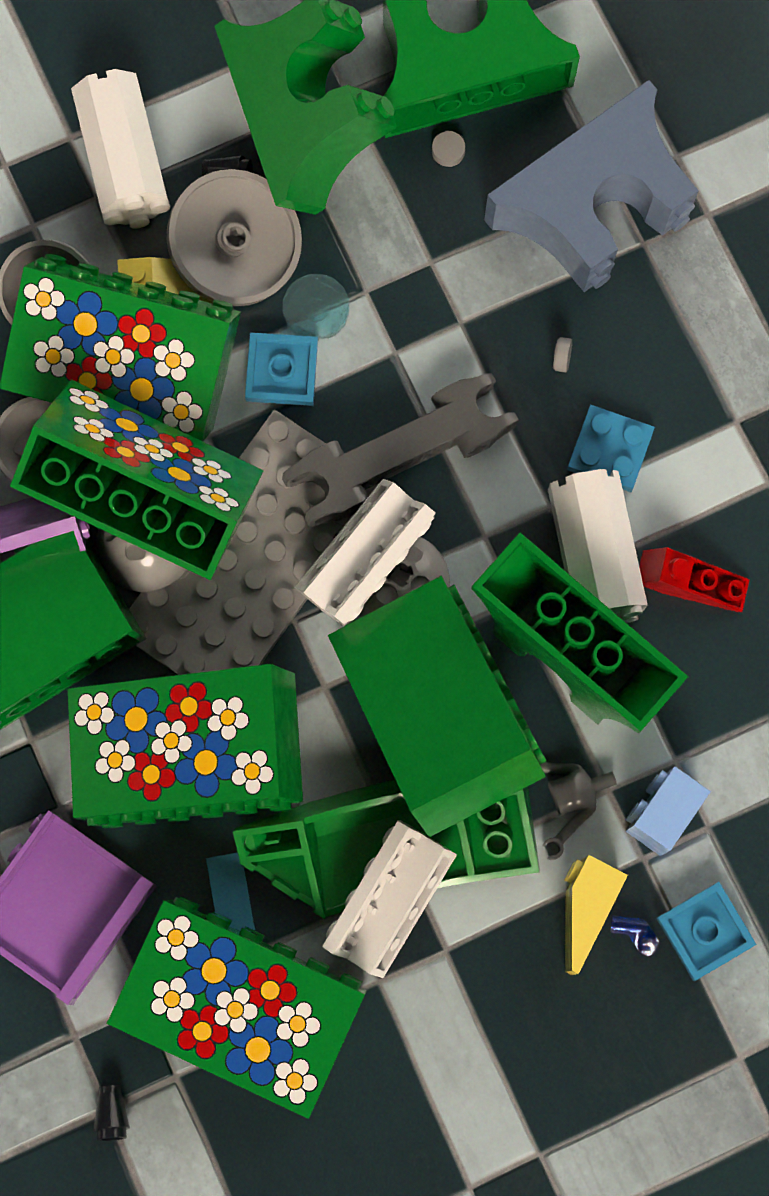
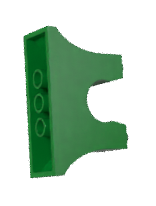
[214,0,397,215]
[383,0,580,138]
[471,533,689,733]

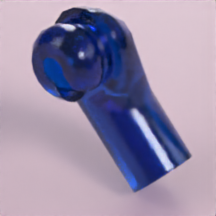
[610,915,658,956]

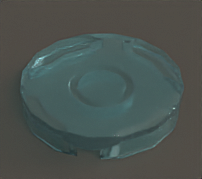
[283,274,349,341]

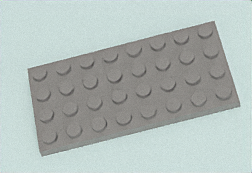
[129,409,379,675]

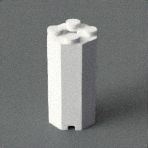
[71,69,170,229]
[548,469,648,623]

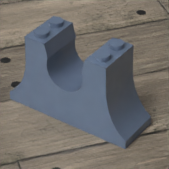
[484,80,699,292]

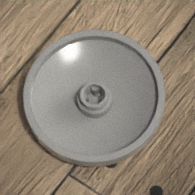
[167,169,302,306]

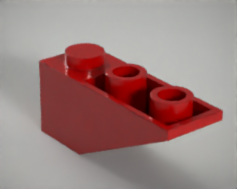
[639,547,750,613]

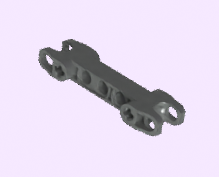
[282,373,519,527]

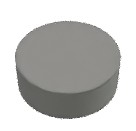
[432,131,465,167]
[553,337,572,373]

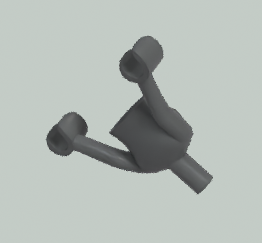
[541,762,617,860]

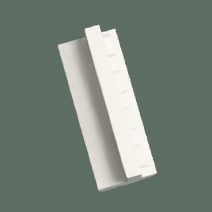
[294,479,435,627]
[322,820,457,978]

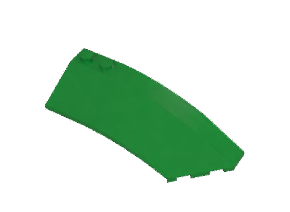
[233,780,540,919]

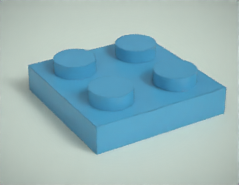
[245,333,318,406]
[567,404,655,492]
[656,882,757,981]

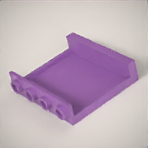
[0,497,90,553]
[0,810,157,1005]

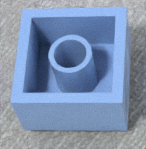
[625,766,711,856]

